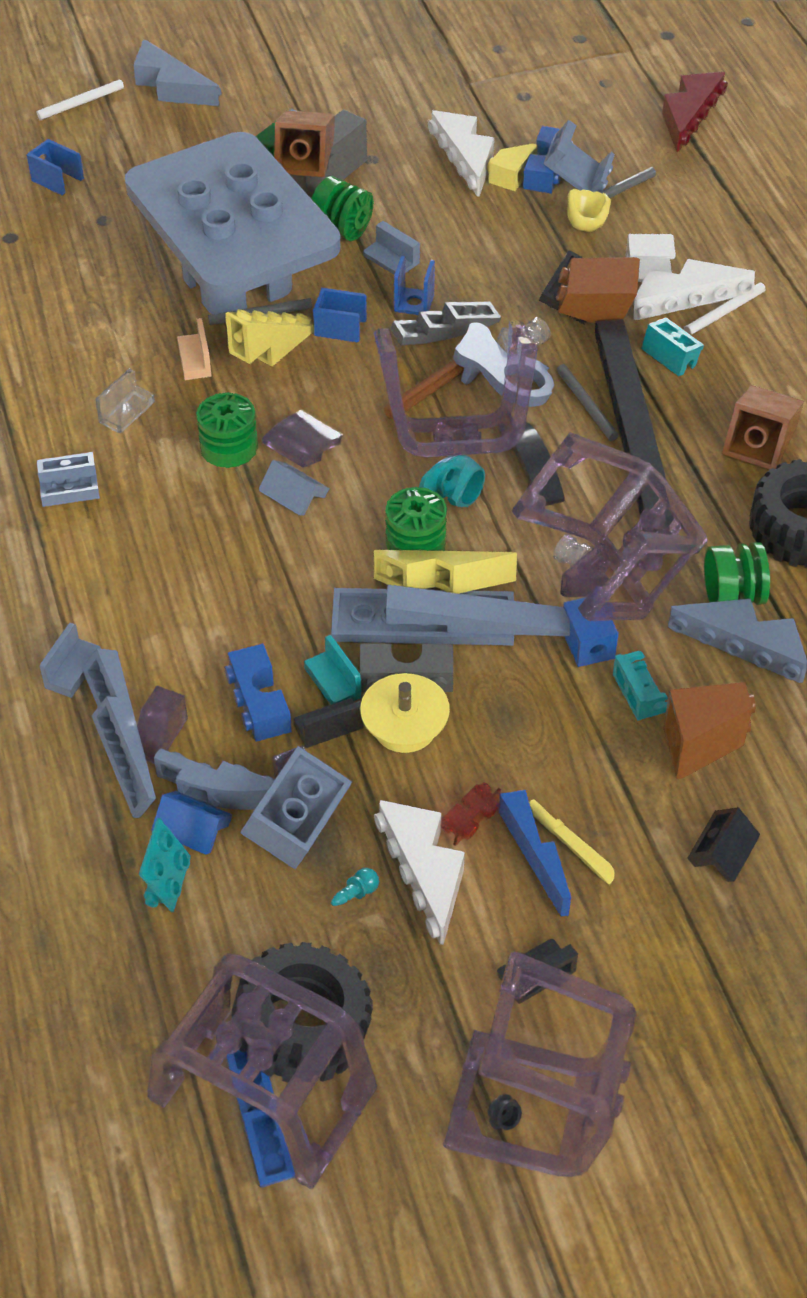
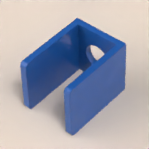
[27,139,84,195]
[394,255,435,315]
[313,288,367,342]
[563,595,619,667]

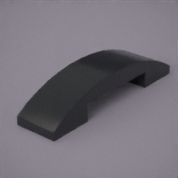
[500,422,565,508]

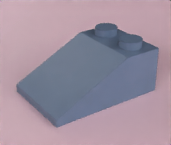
[240,746,352,869]

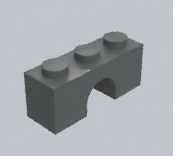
[360,644,453,692]

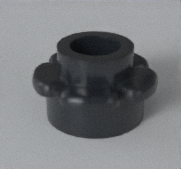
[488,1094,522,1130]

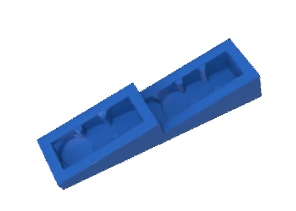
[499,790,571,917]
[224,1045,297,1188]

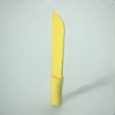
[529,799,614,885]

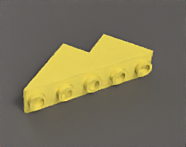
[226,309,314,367]
[374,550,517,594]

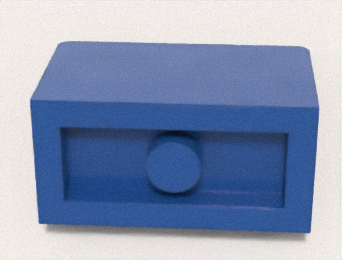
[152,791,232,855]

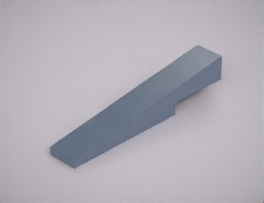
[386,585,570,636]
[82,649,156,818]

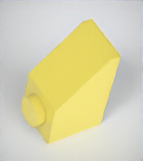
[487,143,538,191]

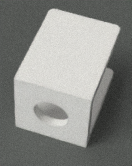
[625,234,675,282]

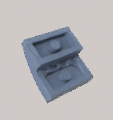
[37,452,100,507]

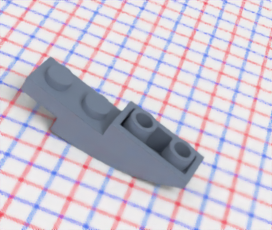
[154,748,275,810]

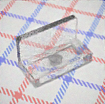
[95,368,155,433]

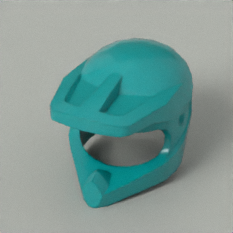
[419,452,485,507]

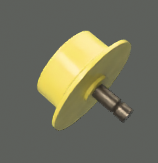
[360,673,450,753]

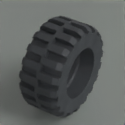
[749,459,807,568]
[231,942,373,1084]

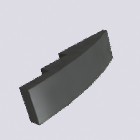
[391,302,501,346]

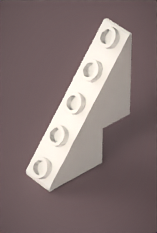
[428,110,494,196]
[634,259,755,320]
[374,800,465,945]

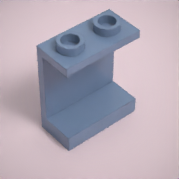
[543,120,615,192]

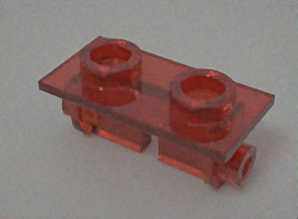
[440,782,502,846]

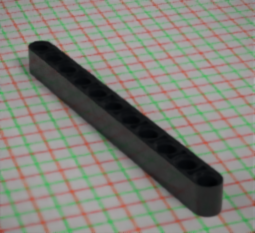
[595,319,678,539]

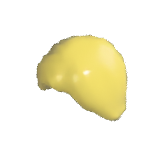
[567,189,611,232]

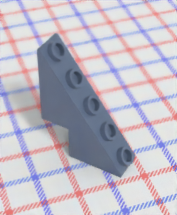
[133,40,222,106]
[668,599,807,683]

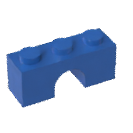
[523,126,573,194]
[224,643,292,742]

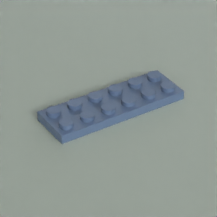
[331,588,514,646]

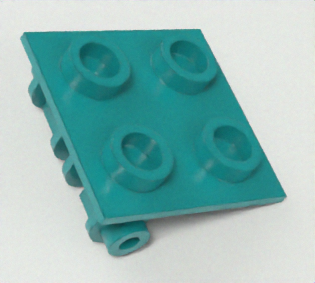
[138,818,191,912]

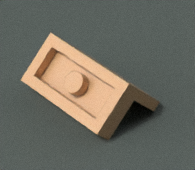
[177,318,211,380]

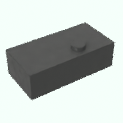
[290,109,367,199]

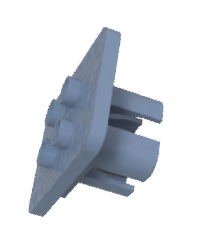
[125,132,340,314]

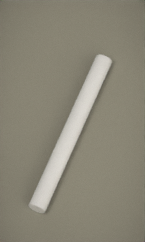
[37,80,124,120]
[684,283,765,335]

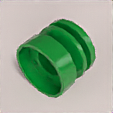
[312,176,374,241]
[196,392,258,468]
[385,487,447,551]
[704,542,770,605]

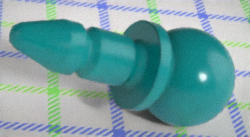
[331,868,379,906]

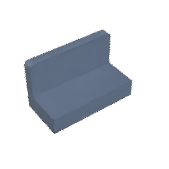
[363,221,420,275]
[259,460,330,516]
[40,623,101,698]

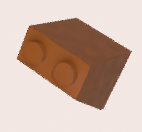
[274,110,335,177]
[556,257,640,324]
[722,385,804,470]
[663,682,756,779]

